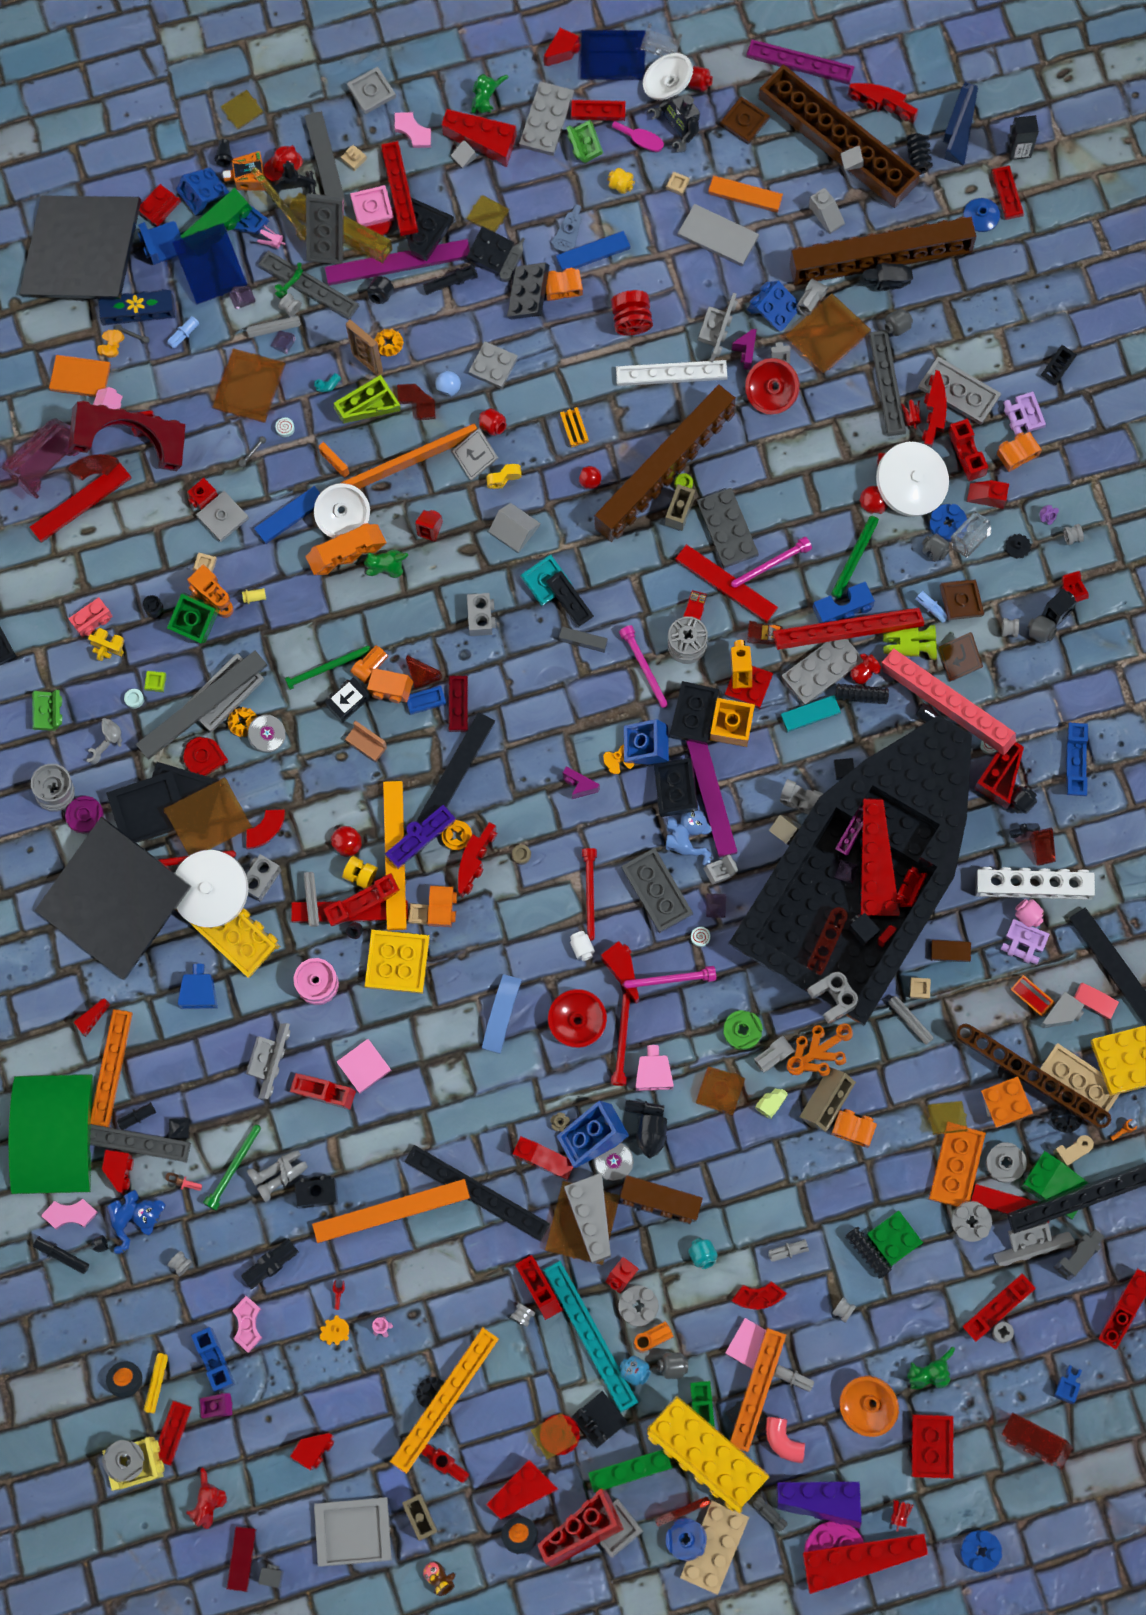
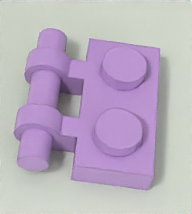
[1003,392,1046,436]
[1001,919,1050,965]

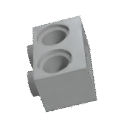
[467,593,496,636]
[246,854,281,902]

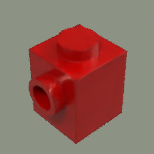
[187,478,218,510]

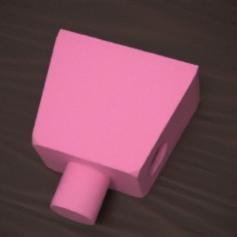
[636,1045,674,1091]

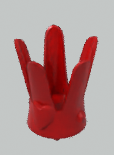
[901,400,921,429]
[891,1499,914,1532]

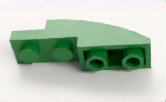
[690,1381,715,1428]

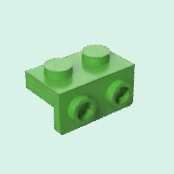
[567,120,603,163]
[32,690,62,731]

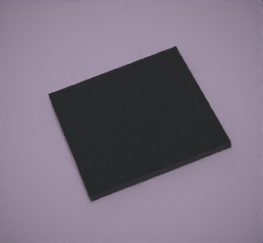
[19,196,141,299]
[35,817,192,980]

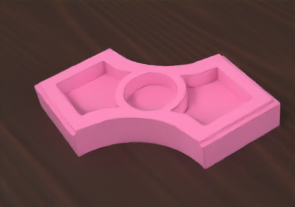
[395,112,431,148]
[41,1199,98,1229]
[232,1296,262,1353]

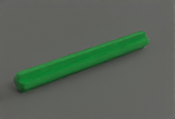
[831,516,879,599]

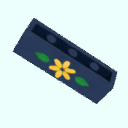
[98,289,175,326]

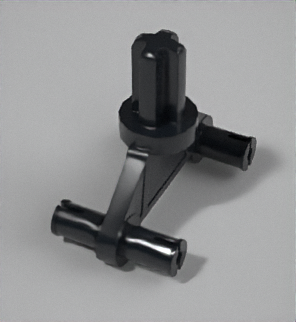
[269,161,316,203]

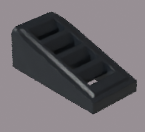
[1040,345,1077,386]

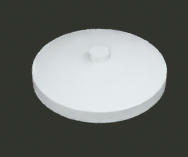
[876,442,949,517]
[175,850,248,928]

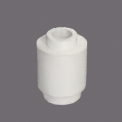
[570,931,595,961]

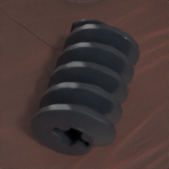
[907,133,933,175]

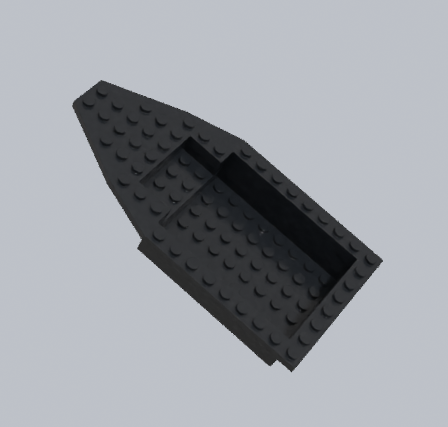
[728,715,972,1026]

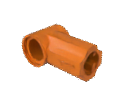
[351,645,388,684]
[633,1321,674,1353]

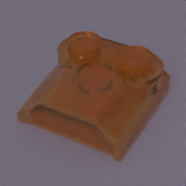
[696,1066,746,1116]

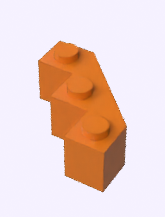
[305,523,387,576]

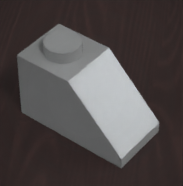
[809,188,845,234]
[1040,992,1084,1028]

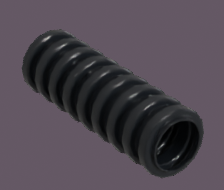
[835,684,889,704]
[845,1227,892,1279]

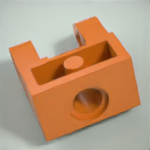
[187,564,234,618]

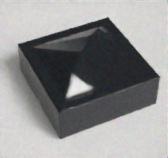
[169,1118,190,1139]

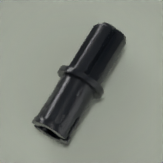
[625,1100,665,1117]
[117,1102,156,1130]

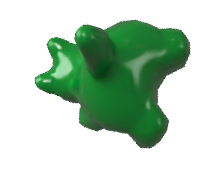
[471,74,509,114]
[364,550,408,578]
[907,1347,955,1389]

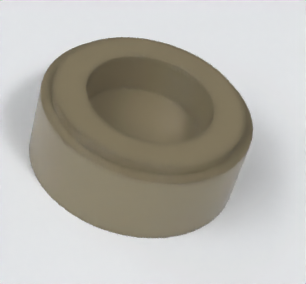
[512,845,531,865]

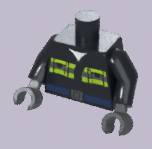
[647,94,700,152]

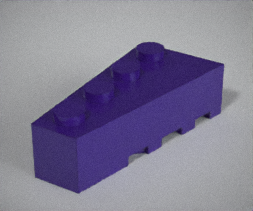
[777,1482,862,1529]

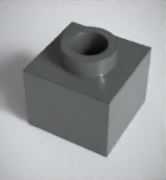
[258,1564,284,1588]

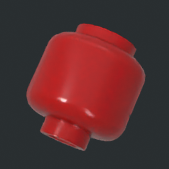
[687,66,713,92]
[479,408,507,436]

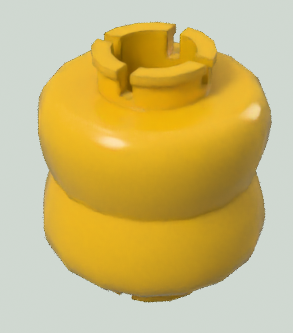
[607,168,635,194]

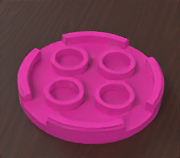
[804,1521,864,1584]

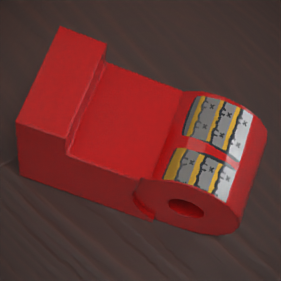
[683,590,707,621]

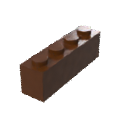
[618,1175,703,1224]

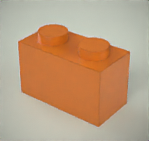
[367,668,413,703]

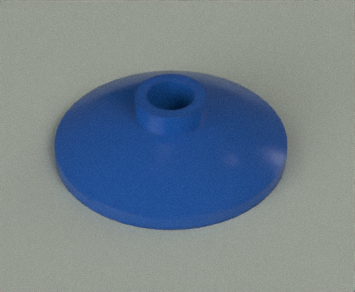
[963,198,1000,232]

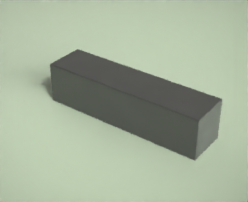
[559,627,608,653]

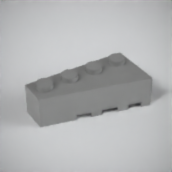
[564,1173,611,1264]

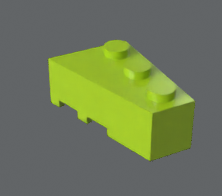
[334,375,401,424]

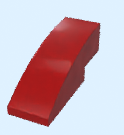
[290,1073,356,1110]

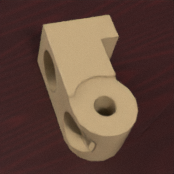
[1053,1135,1094,1166]

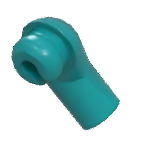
[314,373,341,392]

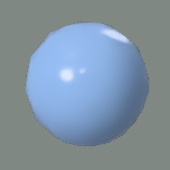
[435,371,461,396]

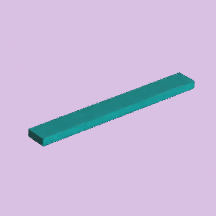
[543,1260,638,1413]

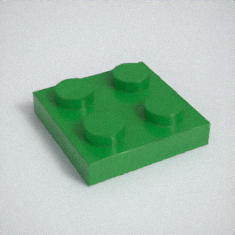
[867,1211,923,1266]

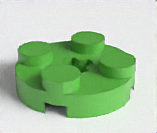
[723,1010,763,1050]

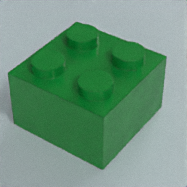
[167,593,220,643]

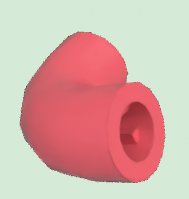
[766,1416,805,1463]

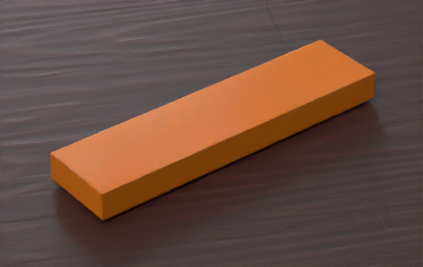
[708,175,783,213]

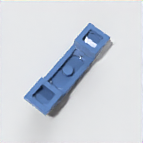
[482,974,522,1054]

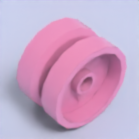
[294,958,339,1005]

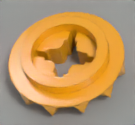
[374,328,403,357]
[227,707,257,737]
[441,820,472,851]

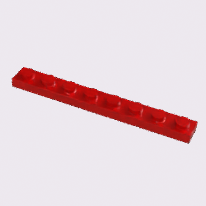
[773,608,924,650]

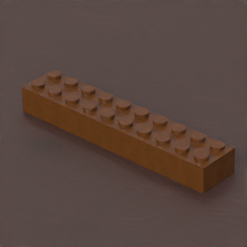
[759,64,920,208]
[790,217,976,286]
[594,384,736,542]

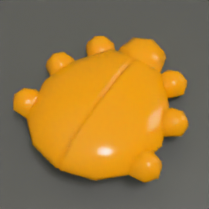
[320,1315,349,1345]

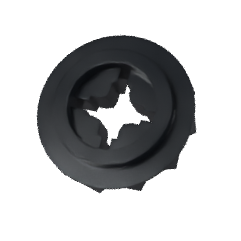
[1051,1101,1082,1133]
[416,1377,444,1408]

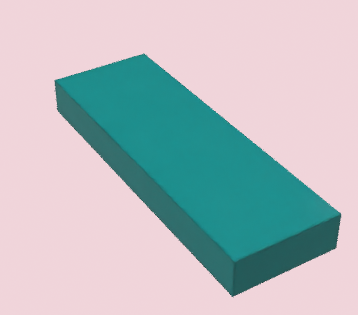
[781,695,841,733]

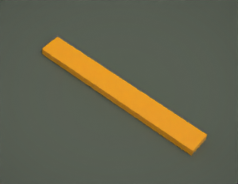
[383,781,407,931]
[390,1328,499,1474]

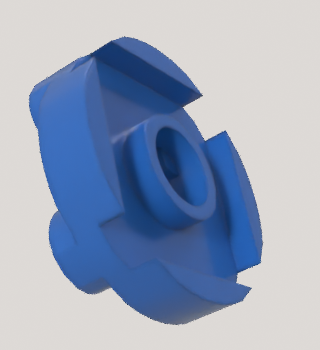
[929,504,967,542]
[666,1518,707,1561]
[960,1530,1002,1572]

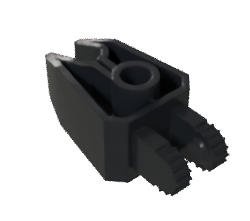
[860,263,913,291]

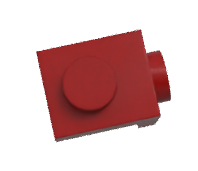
[1062,571,1089,602]
[605,1257,639,1293]

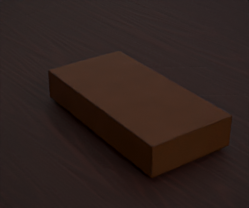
[931,940,971,962]

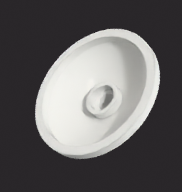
[643,53,693,100]
[314,483,370,538]

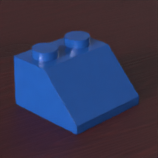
[624,719,669,765]

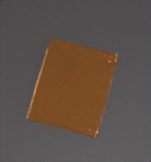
[164,777,252,856]

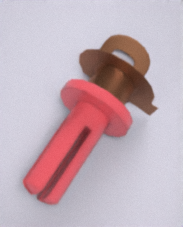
[165,1172,202,1191]

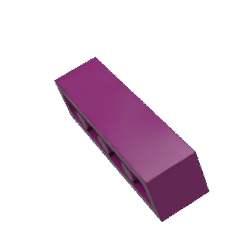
[836,807,863,855]

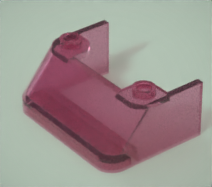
[2,418,80,499]

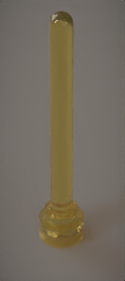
[251,167,306,241]

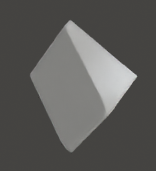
[451,140,476,169]
[841,146,863,171]

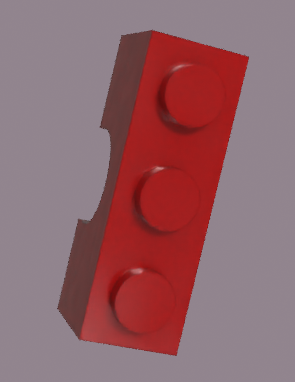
[948,418,989,482]

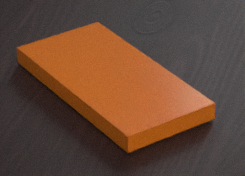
[928,1122,986,1207]

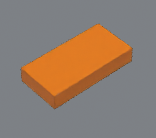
[319,442,350,478]

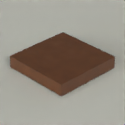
[720,96,770,145]
[939,579,984,620]

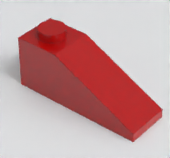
[601,941,639,1004]
[513,1136,573,1180]
[515,1255,563,1320]

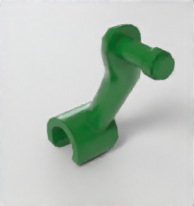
[275,262,303,298]

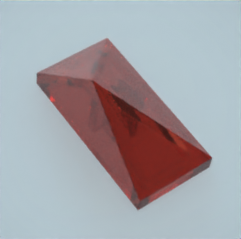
[406,655,442,688]
[1029,827,1056,866]

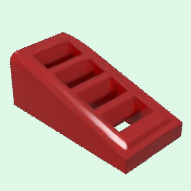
[74,998,110,1037]

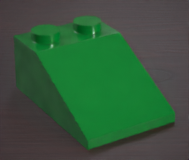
[1021,1151,1089,1220]

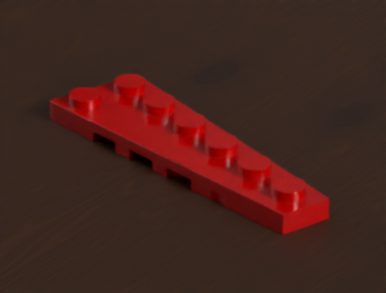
[860,798,900,916]
[802,1534,928,1594]

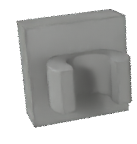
[771,342,790,364]

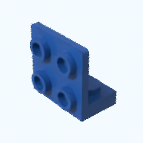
[176,168,229,216]

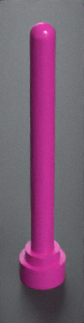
[731,537,812,588]
[619,625,668,708]
[624,966,716,988]

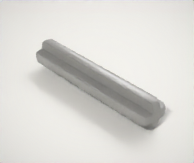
[247,316,301,338]
[304,872,319,927]
[888,996,933,1045]

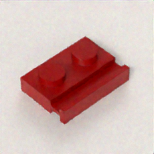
[139,184,181,227]

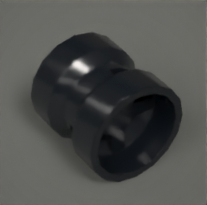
[142,595,164,619]

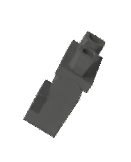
[1053,1229,1104,1281]

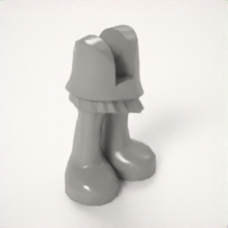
[247,1150,308,1203]

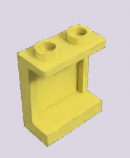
[103,1437,165,1491]

